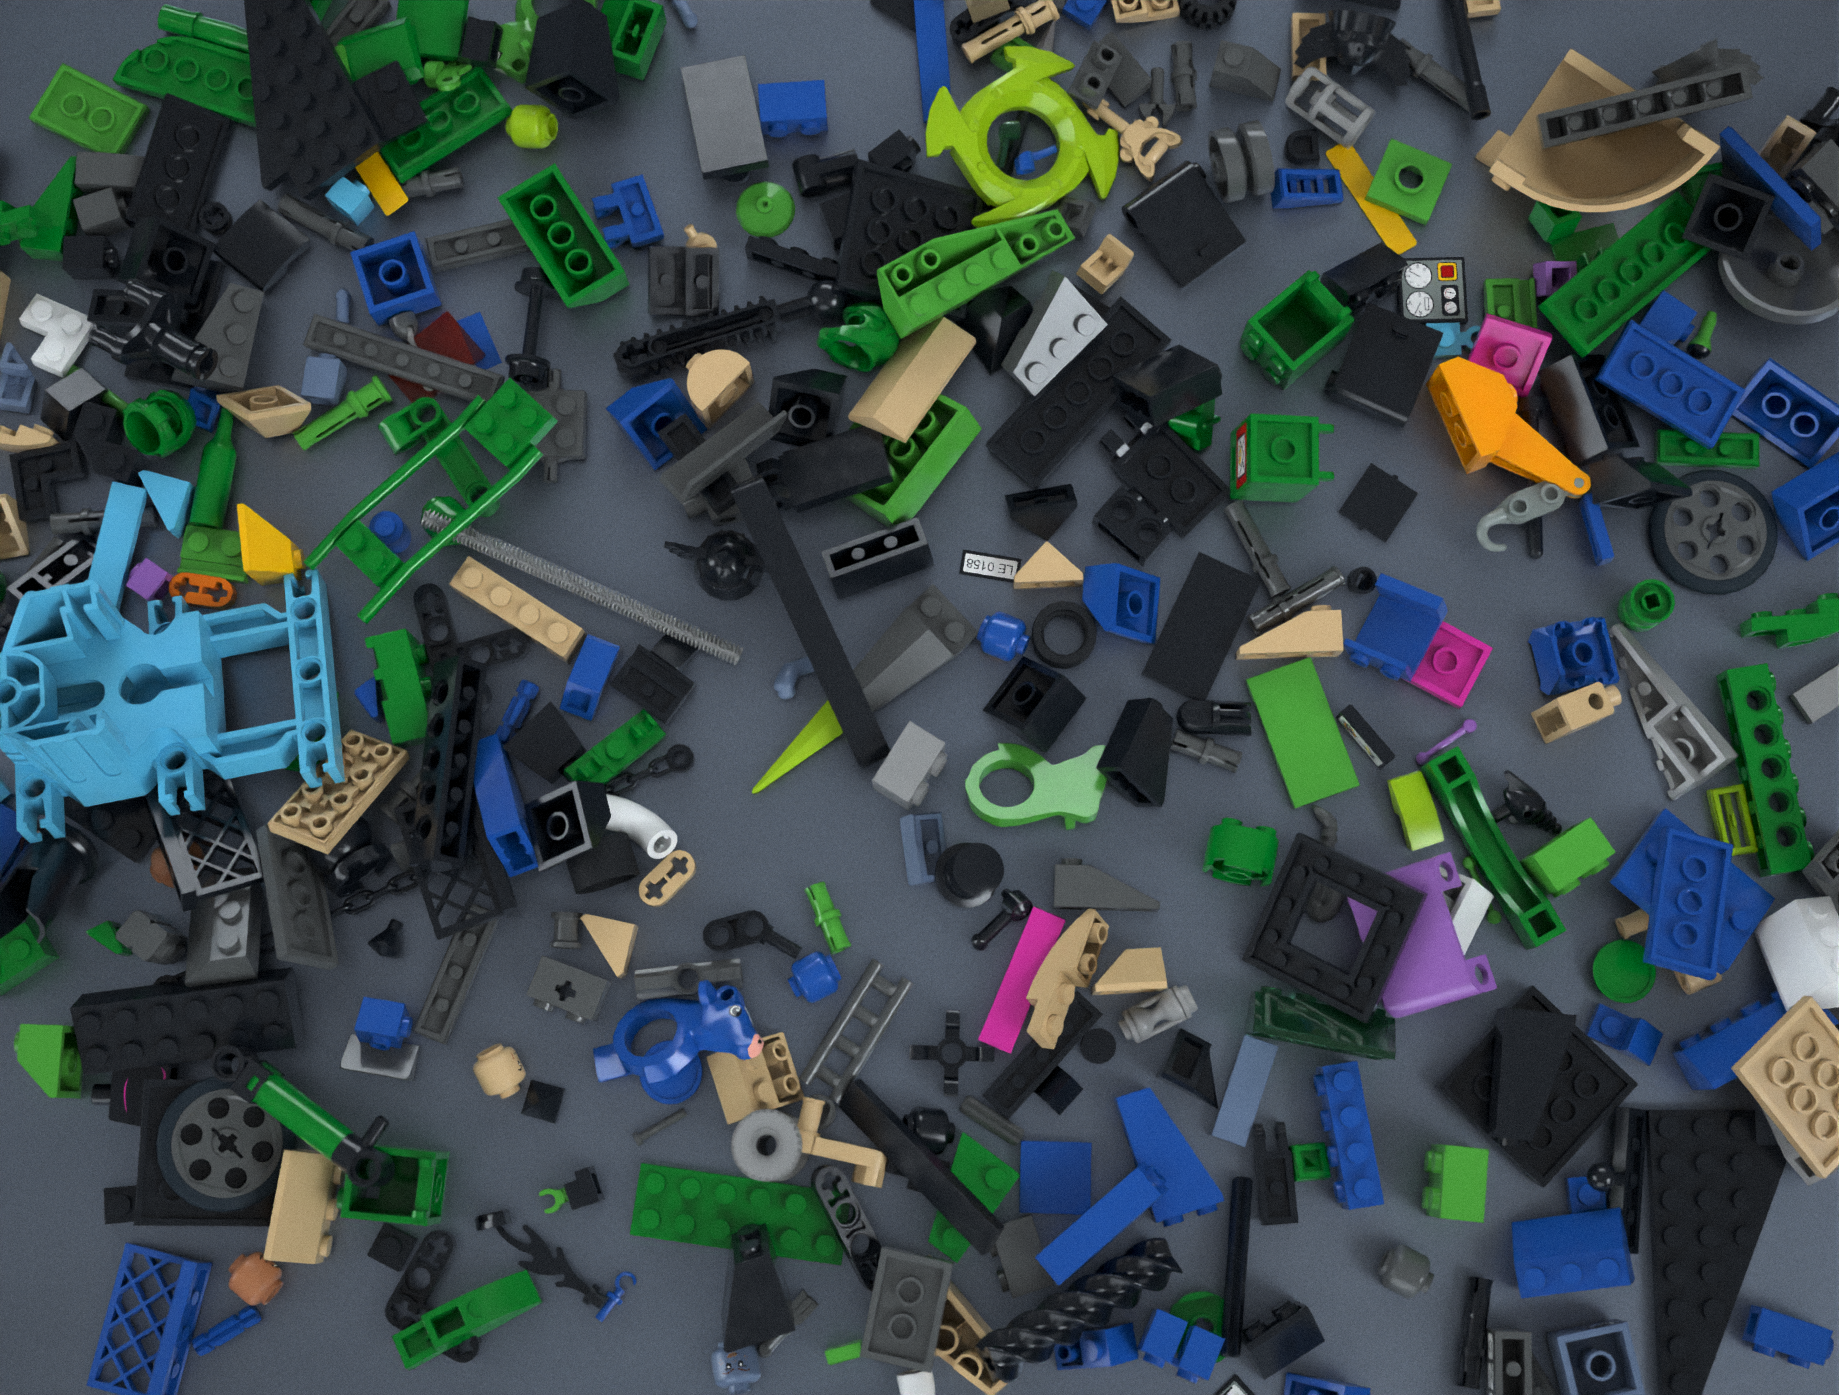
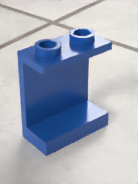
[1343,573,1448,682]

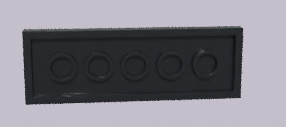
[986,296,1171,490]

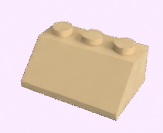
[263,1149,345,1264]

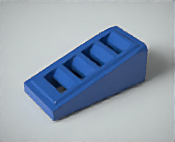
[1270,168,1344,208]

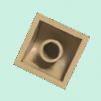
[686,349,755,430]

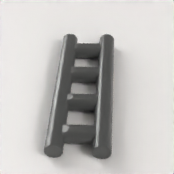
[799,958,914,1104]

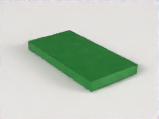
[379,67,512,184]

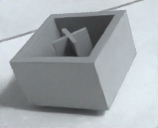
[872,721,947,811]

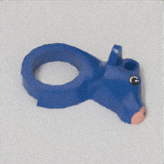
[613,980,764,1084]

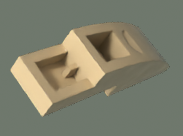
[1026,908,1109,1049]

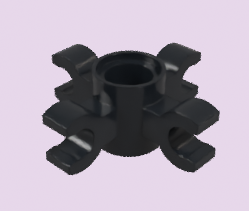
[909,1010,995,1097]

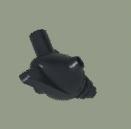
[1490,770,1562,835]

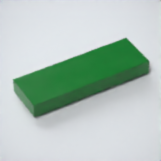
[1654,429,1760,469]

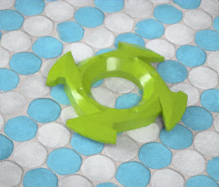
[925,46,1120,228]

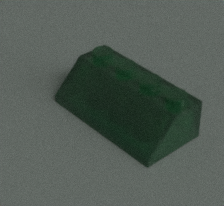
[1244,986,1396,1061]

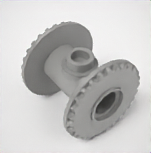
[731,1109,809,1182]

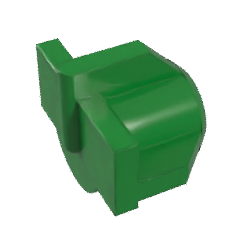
[1168,399,1221,451]

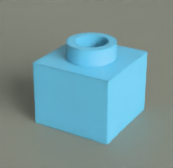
[325,176,375,227]

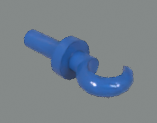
[595,1272,637,1322]

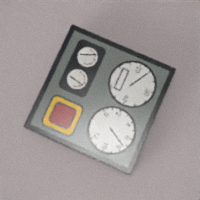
[1397,257,1468,325]

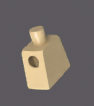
[1531,682,1622,744]

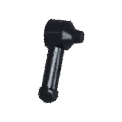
[971,888,1033,951]

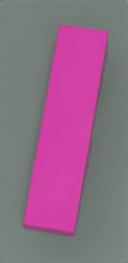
[978,906,1066,1054]

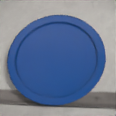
[639,1040,703,1104]

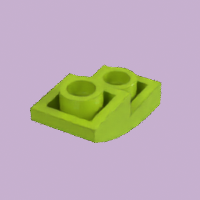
[1387,770,1444,851]

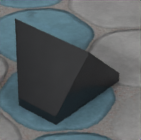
[1156,1028,1218,1109]

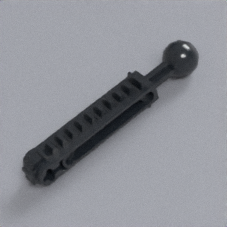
[613,279,849,381]

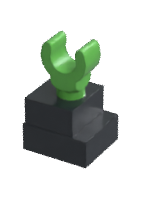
[539,1166,605,1214]

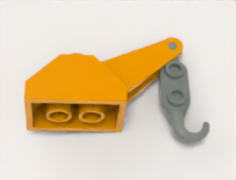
[1426,357,1591,552]

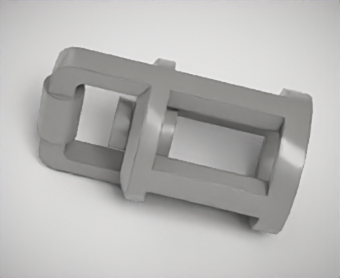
[1286,67,1376,149]

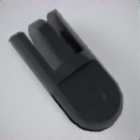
[1176,699,1251,737]

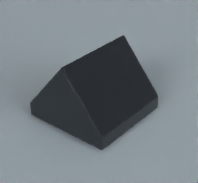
[1034,1065,1083,1115]

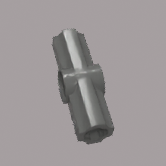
[634,958,743,1001]

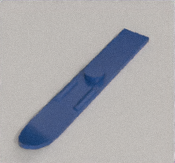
[913,0,951,123]

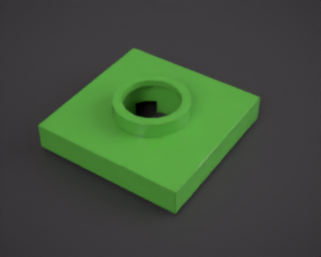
[1364,138,1452,226]

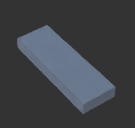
[1210,1035,1278,1147]

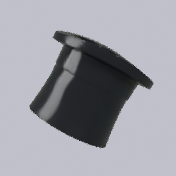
[935,843,1004,908]

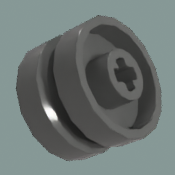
[1208,120,1275,203]

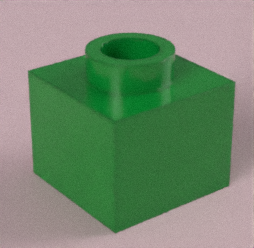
[1528,201,1582,243]

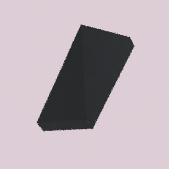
[1005,484,1078,541]

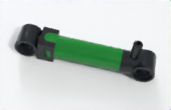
[210,1046,395,1187]

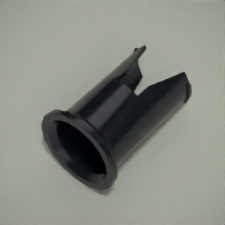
[0,821,99,944]

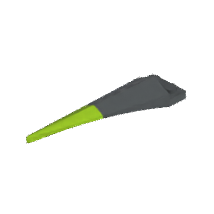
[752,584,978,794]

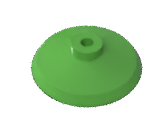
[736,181,795,238]

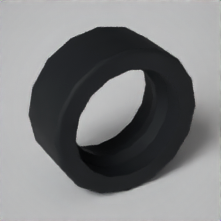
[1031,601,1097,669]

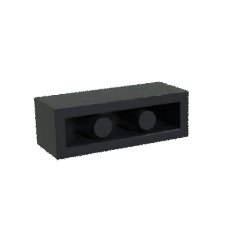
[821,517,935,600]

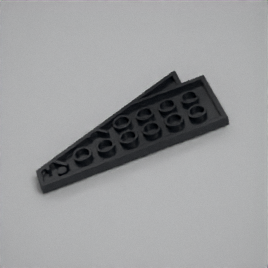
[244,0,387,201]
[1646,1110,1787,1395]

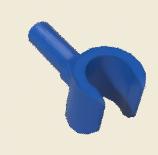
[1014,145,1057,175]

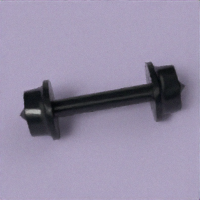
[505,267,559,385]

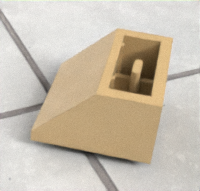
[706,1032,804,1125]

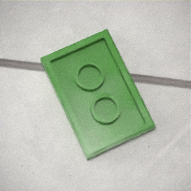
[29,63,151,154]

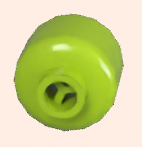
[506,104,558,149]

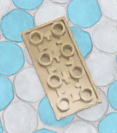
[267,729,410,854]

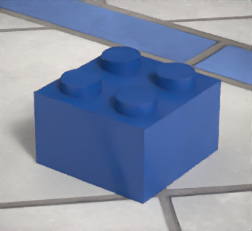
[350,231,442,326]

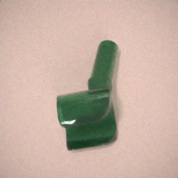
[996,121,1020,168]

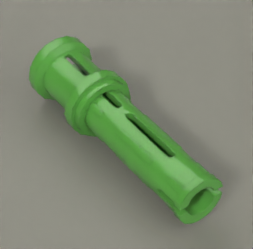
[293,375,393,451]

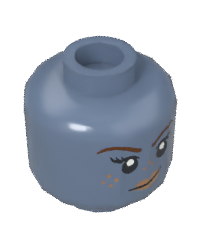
[711,1341,761,1395]

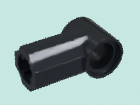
[792,149,858,198]

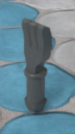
[757,1290,819,1358]

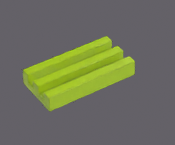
[1706,784,1758,856]

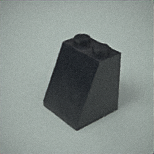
[524,0,620,119]
[721,1223,796,1353]

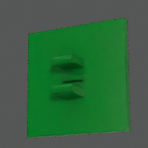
[1549,223,1619,273]

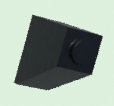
[1096,697,1173,807]

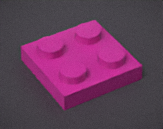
[1468,313,1552,397]
[1402,621,1493,709]

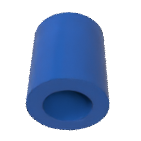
[369,511,412,554]

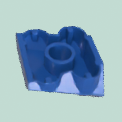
[1528,617,1620,696]

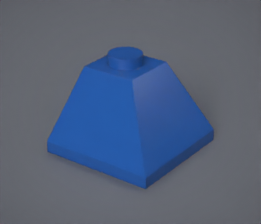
[605,378,707,471]
[1082,563,1160,645]

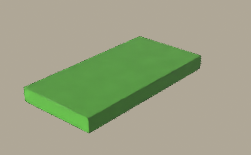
[1245,657,1360,809]

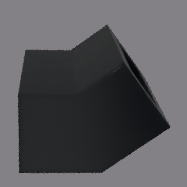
[457,16,503,69]

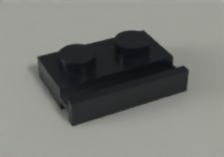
[610,644,696,725]

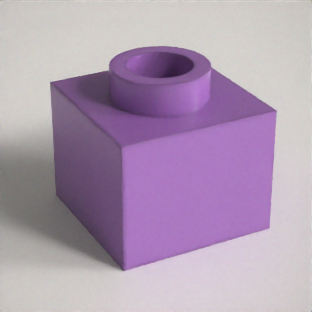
[1533,261,1577,298]
[126,558,173,601]

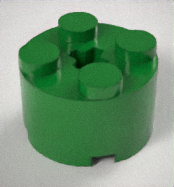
[1202,818,1279,886]

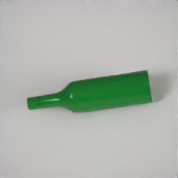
[188,406,237,530]

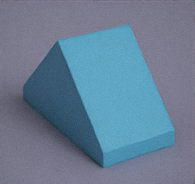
[138,470,195,539]

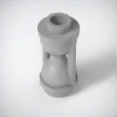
[1118,984,1198,1044]

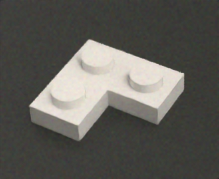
[19,293,96,378]

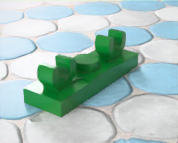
[563,709,666,785]

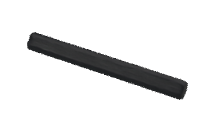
[1220,1176,1253,1358]

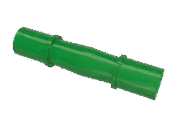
[158,4,249,55]

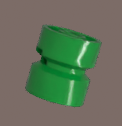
[1617,579,1675,632]

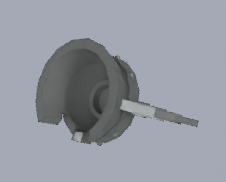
[1651,38,1764,86]

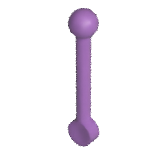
[1416,719,1477,765]

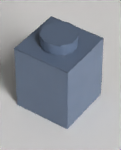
[301,353,348,407]

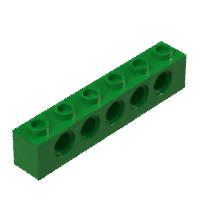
[1716,663,1814,878]

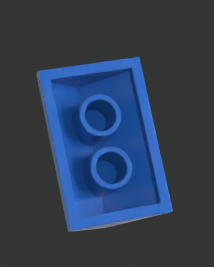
[1732,358,1839,468]

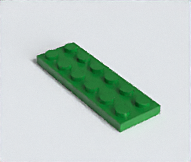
[1538,191,1711,358]
[630,1163,850,1266]

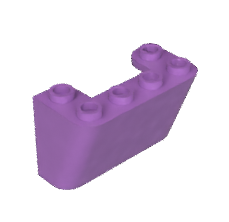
[1348,852,1497,1018]

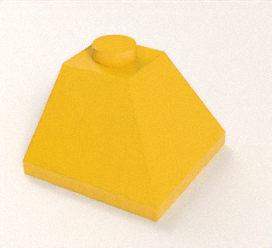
[237,503,306,586]

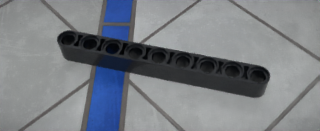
[729,473,890,769]

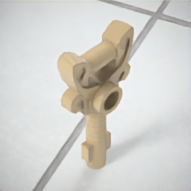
[1082,99,1183,182]

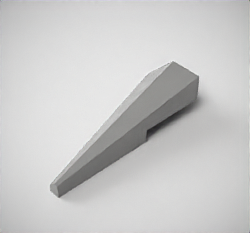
[1608,623,1739,801]

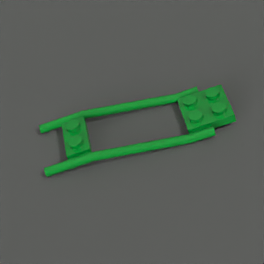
[303,378,558,624]

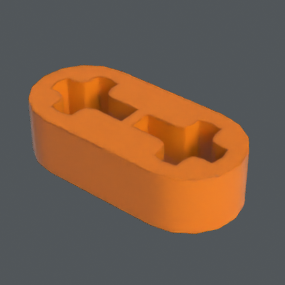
[169,572,237,611]

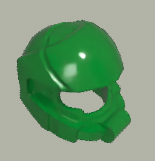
[816,302,899,372]
[123,389,197,459]

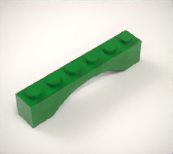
[1420,746,1567,950]

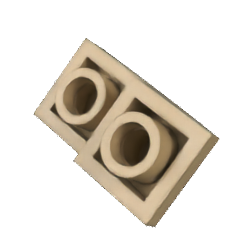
[1111,0,1180,23]
[0,424,61,453]

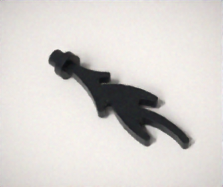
[496,1225,607,1309]

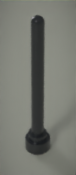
[1517,396,1545,559]

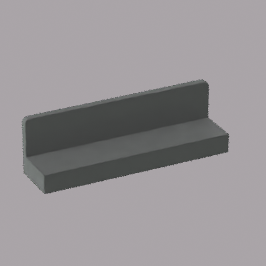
[659,402,788,505]

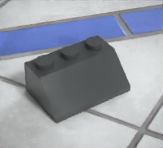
[185,867,263,987]

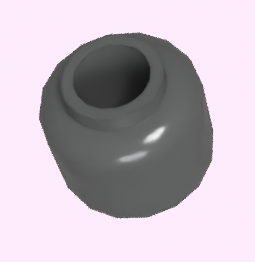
[1377,1244,1434,1299]

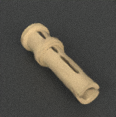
[961,0,1060,64]

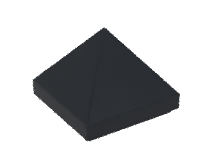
[521,1080,565,1123]

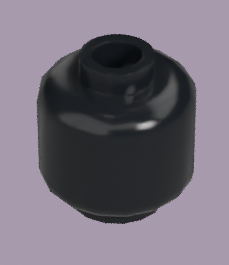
[902,1106,955,1155]

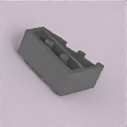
[171,283,264,394]

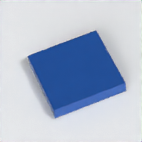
[1019,1140,1092,1215]

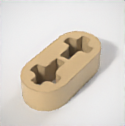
[638,850,696,907]

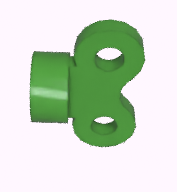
[424,60,473,91]

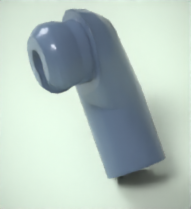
[774,656,815,699]

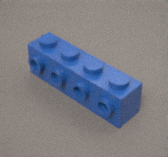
[1313,1061,1384,1210]

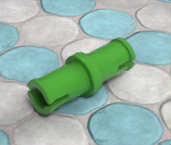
[804,882,852,955]

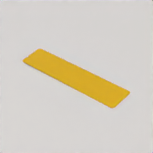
[1325,144,1417,255]
[355,151,408,216]

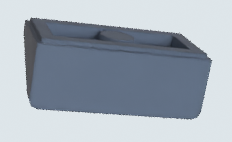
[900,812,946,886]

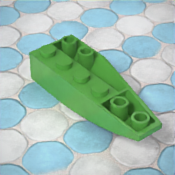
[876,209,1075,339]

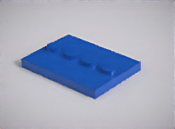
[1610,808,1775,975]

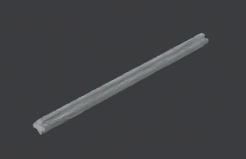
[421,509,743,665]

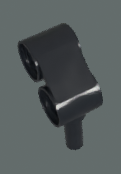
[703,910,802,959]

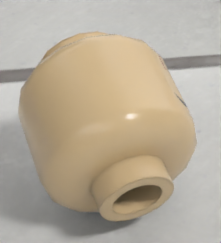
[473,1043,526,1099]

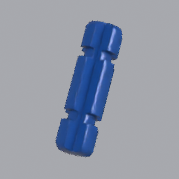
[495,680,539,744]
[192,1305,261,1356]

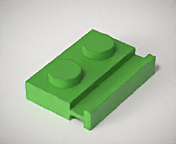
[1483,278,1538,329]
[177,525,249,584]

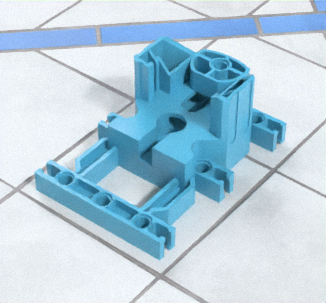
[0,569,345,844]

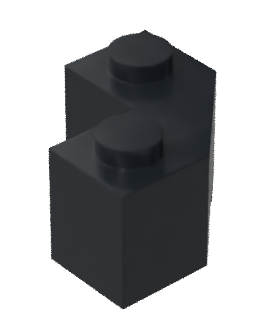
[73,401,151,488]

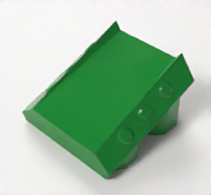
[336,17,425,86]

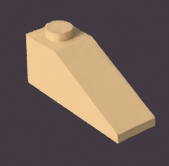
[1235,605,1344,660]

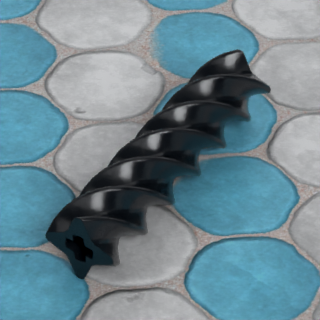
[975,1238,1183,1383]

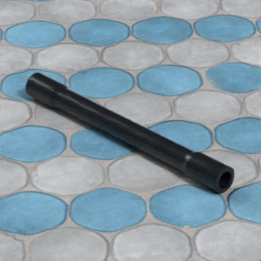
[1447,0,1491,120]

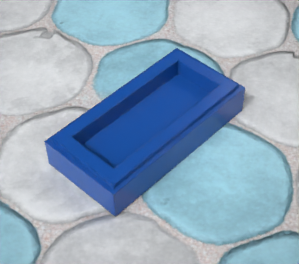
[1578,493,1615,566]

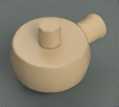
[684,224,717,247]

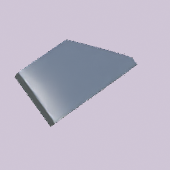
[0,342,37,414]

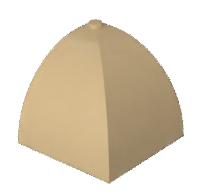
[1489,48,1720,212]

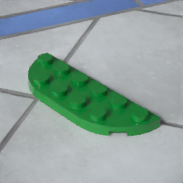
[112,36,256,127]

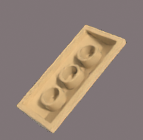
[848,317,976,443]

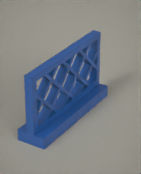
[86,1243,213,1395]

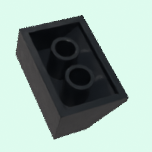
[1538,354,1640,465]

